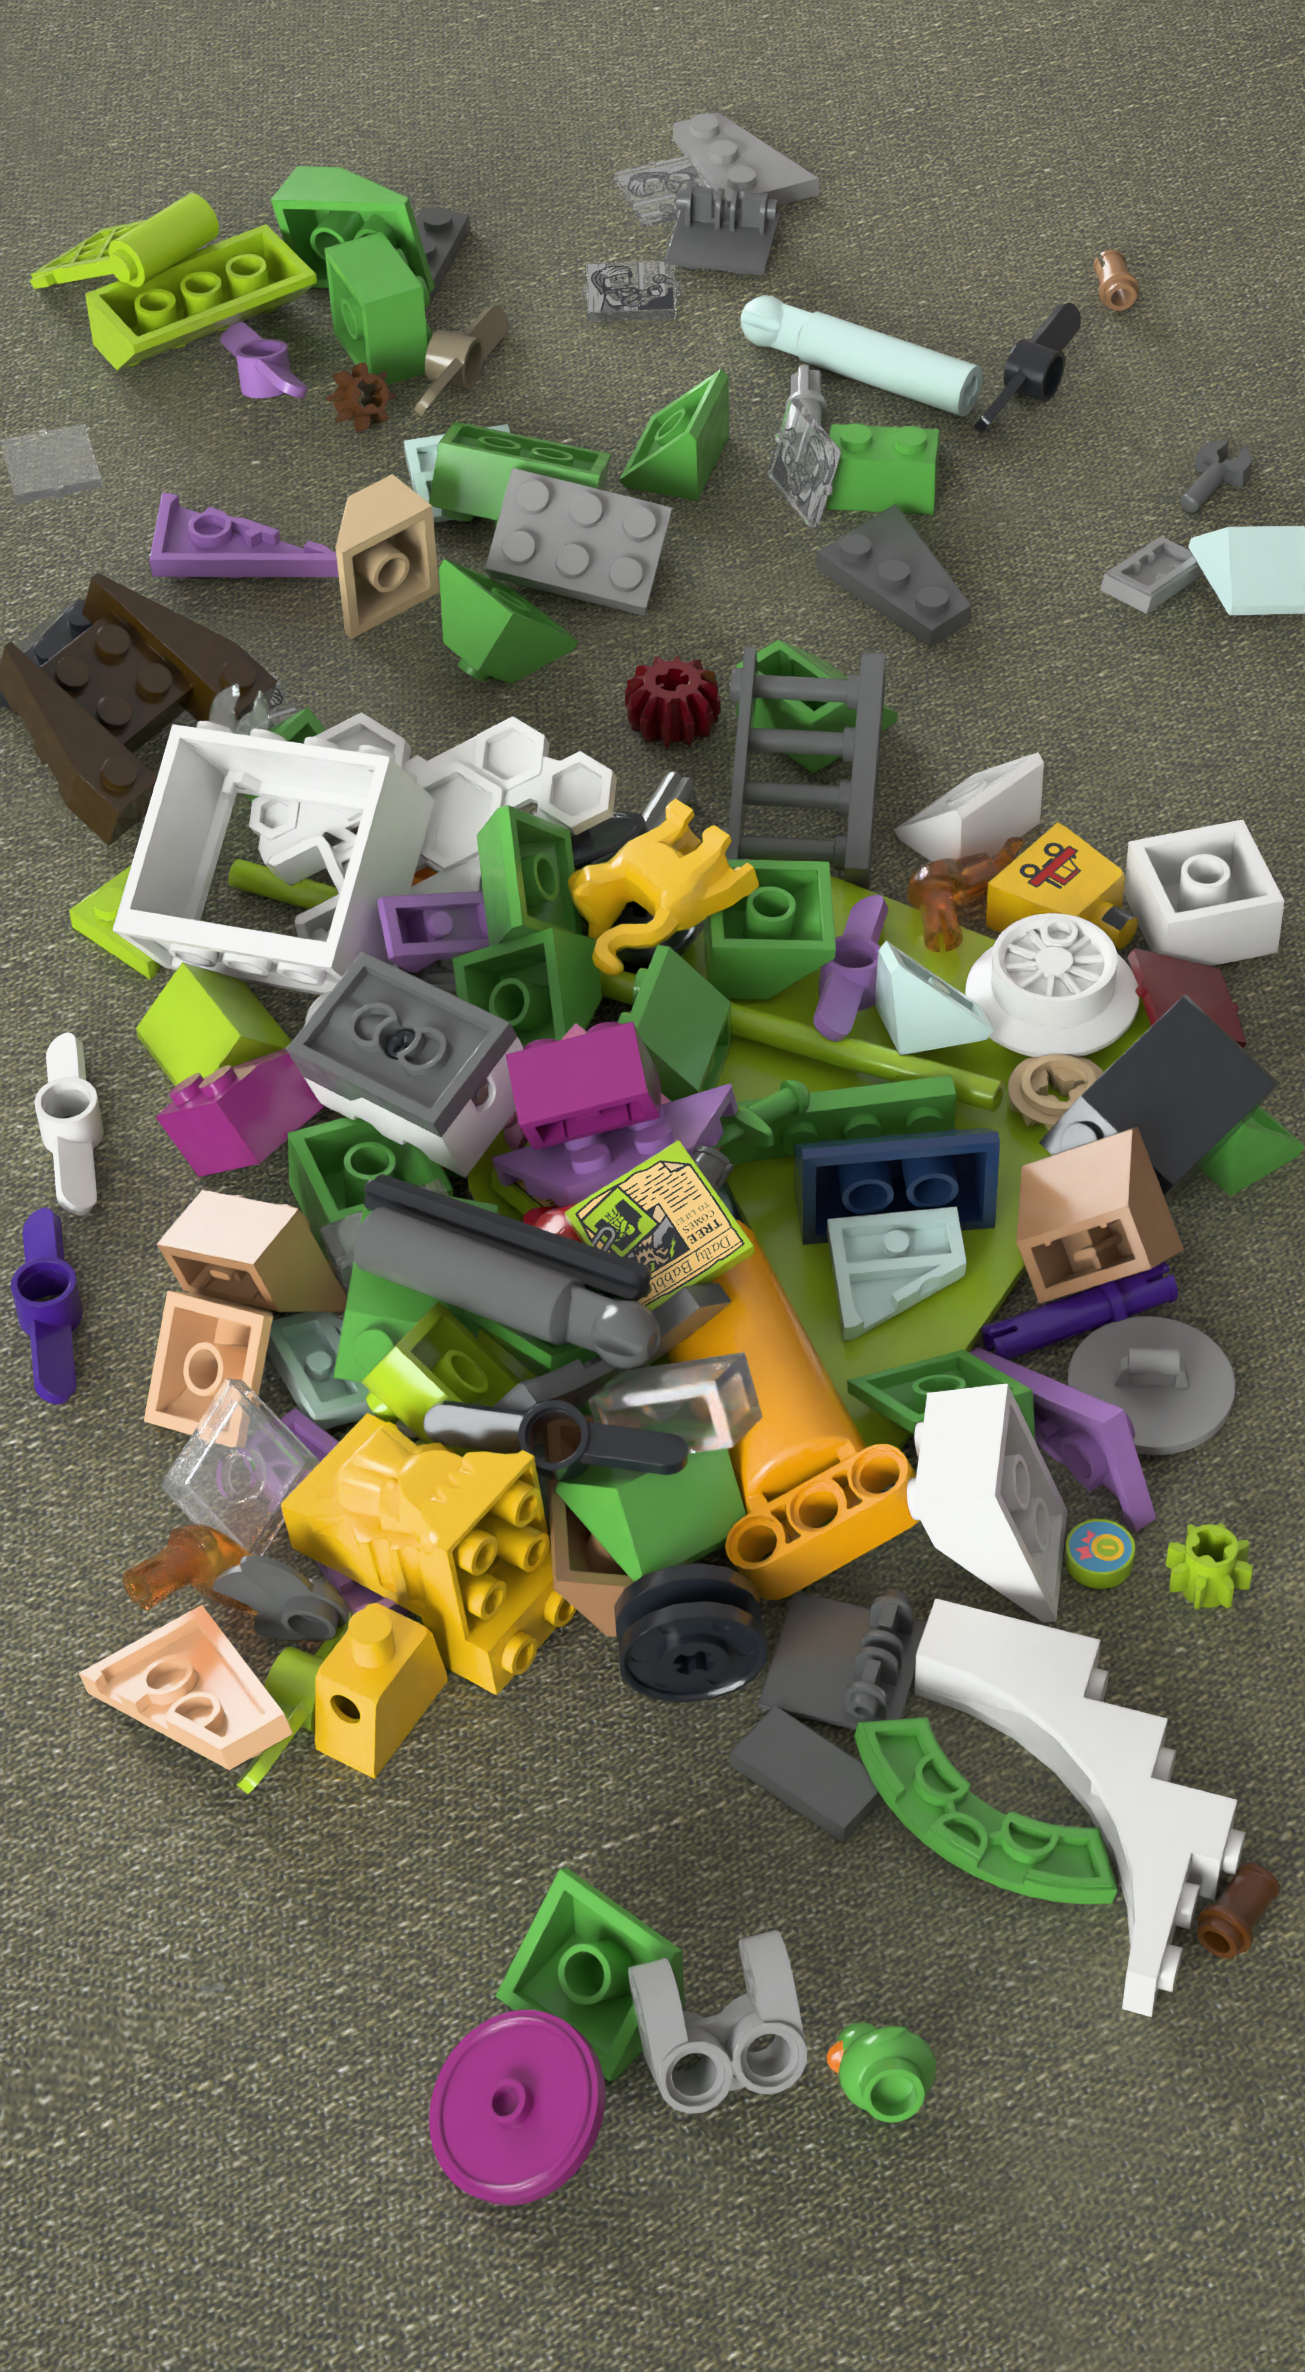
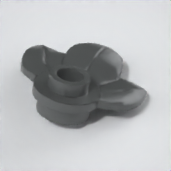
[212,1556,350,1642]

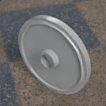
[1067,1316,1235,1455]

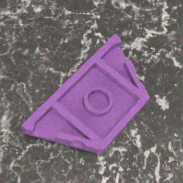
[492,1083,738,1207]

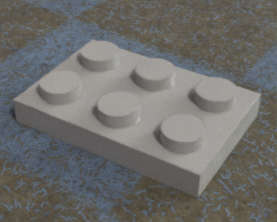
[485,468,672,616]

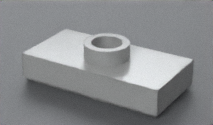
[1100,536,1203,614]

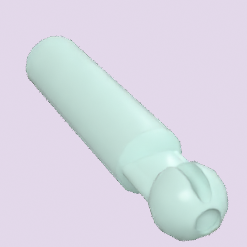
[740,295,983,417]

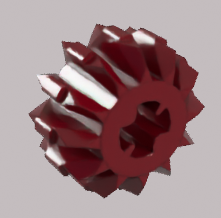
[624,654,721,748]

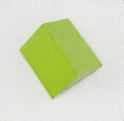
[136,962,292,1086]

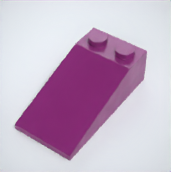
[155,1047,324,1177]

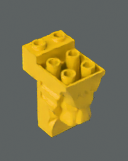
[281,1413,577,1695]

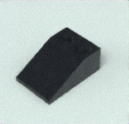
[1039,995,1280,1206]

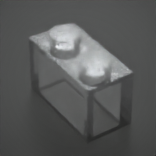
[589,1352,763,1454]

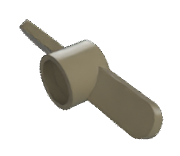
[413,305,508,417]

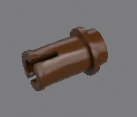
[1197,1862,1280,1959]

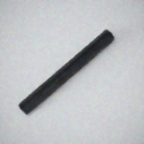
[363,1174,652,1302]

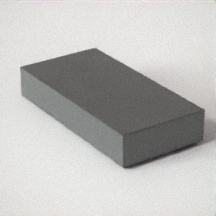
[730,1705,883,1843]

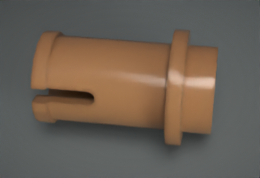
[1093,250,1139,311]

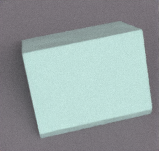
[1188,526,1305,615]

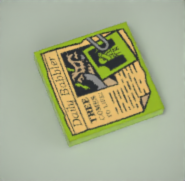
[565,1140,755,1312]

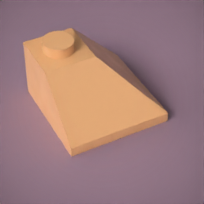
[144,1291,273,1449]

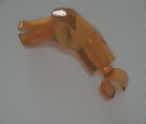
[907,837,1025,952]
[123,1524,258,1616]

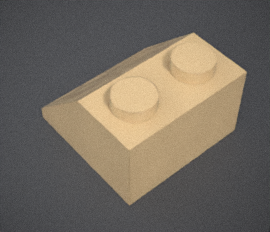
[335,474,440,639]

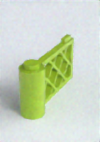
[30,193,219,289]

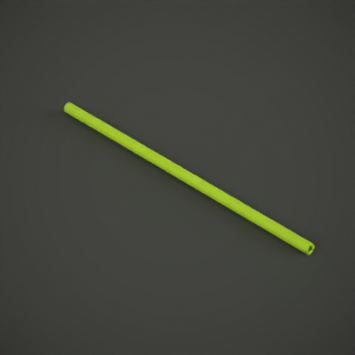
[228,859,1004,1112]

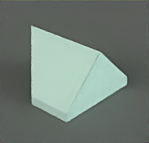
[875,941,994,1055]

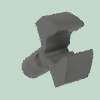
[1180,439,1252,513]

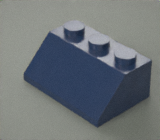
[794,1128,1000,1245]

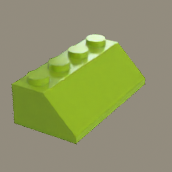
[85,224,317,370]

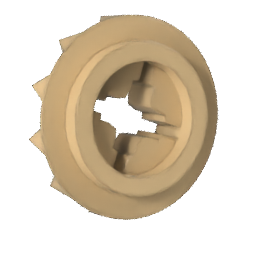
[1008,1054,1103,1132]

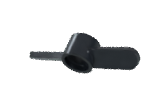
[973,303,1081,433]
[424,1400,688,1481]

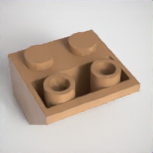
[1016,1126,1184,1304]
[157,1190,347,1312]

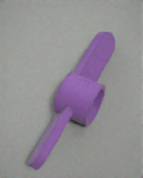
[220,321,308,399]
[813,895,888,1042]

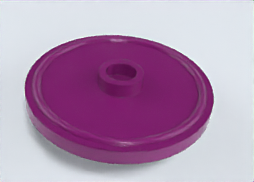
[429,2010,605,2205]

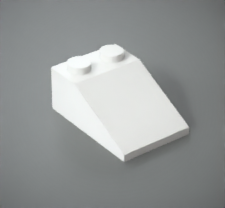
[907,1384,1068,1623]

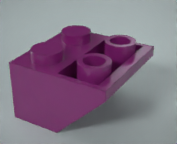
[506,1021,661,1150]

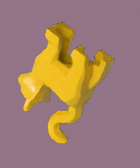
[568,798,759,976]

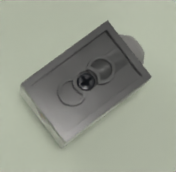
[286,951,524,1178]

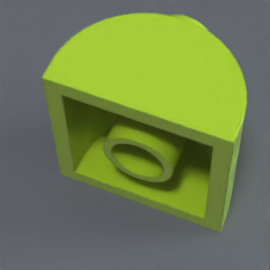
[361,1301,522,1457]

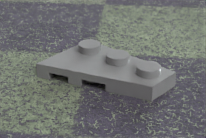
[673,112,819,208]

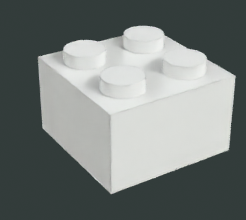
[1124,820,1284,966]

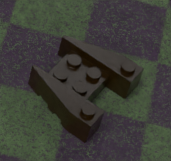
[0,573,278,846]

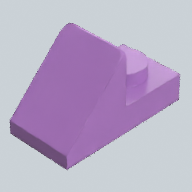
[377,891,489,972]

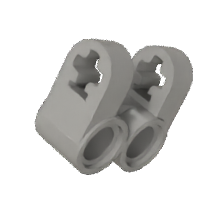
[628,1930,807,2114]

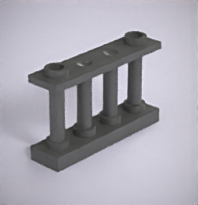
[720,646,886,890]

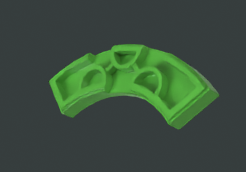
[854,1717,1117,1904]

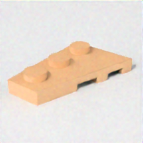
[79,1605,293,1770]

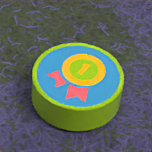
[1065,1519,1135,1589]

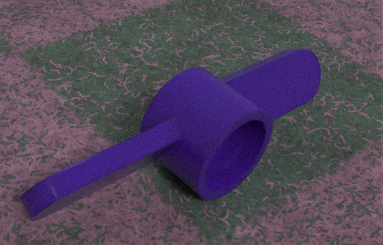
[11,1208,83,1404]

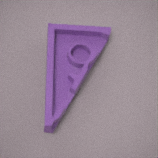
[150,493,339,578]
[970,1347,1157,1532]

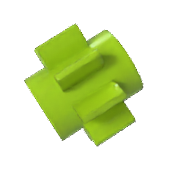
[1166,1523,1253,1610]

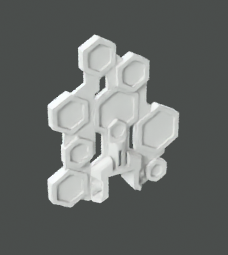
[249,712,617,972]

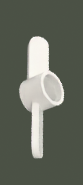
[35,1033,104,1216]

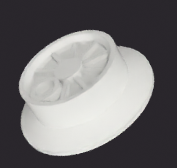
[965,913,1139,1058]

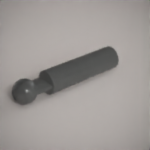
[353,1207,661,1369]

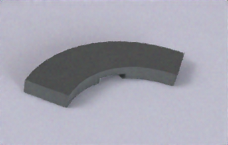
[493,1282,732,1423]

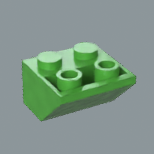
[736,640,898,774]
[618,945,732,1101]

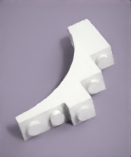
[914,1598,1246,2017]

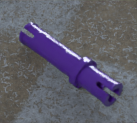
[981,1262,1178,1360]

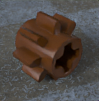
[326,362,396,432]

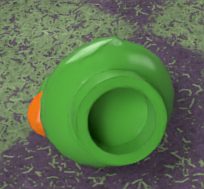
[827,2022,937,2123]

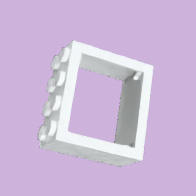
[113,721,435,995]

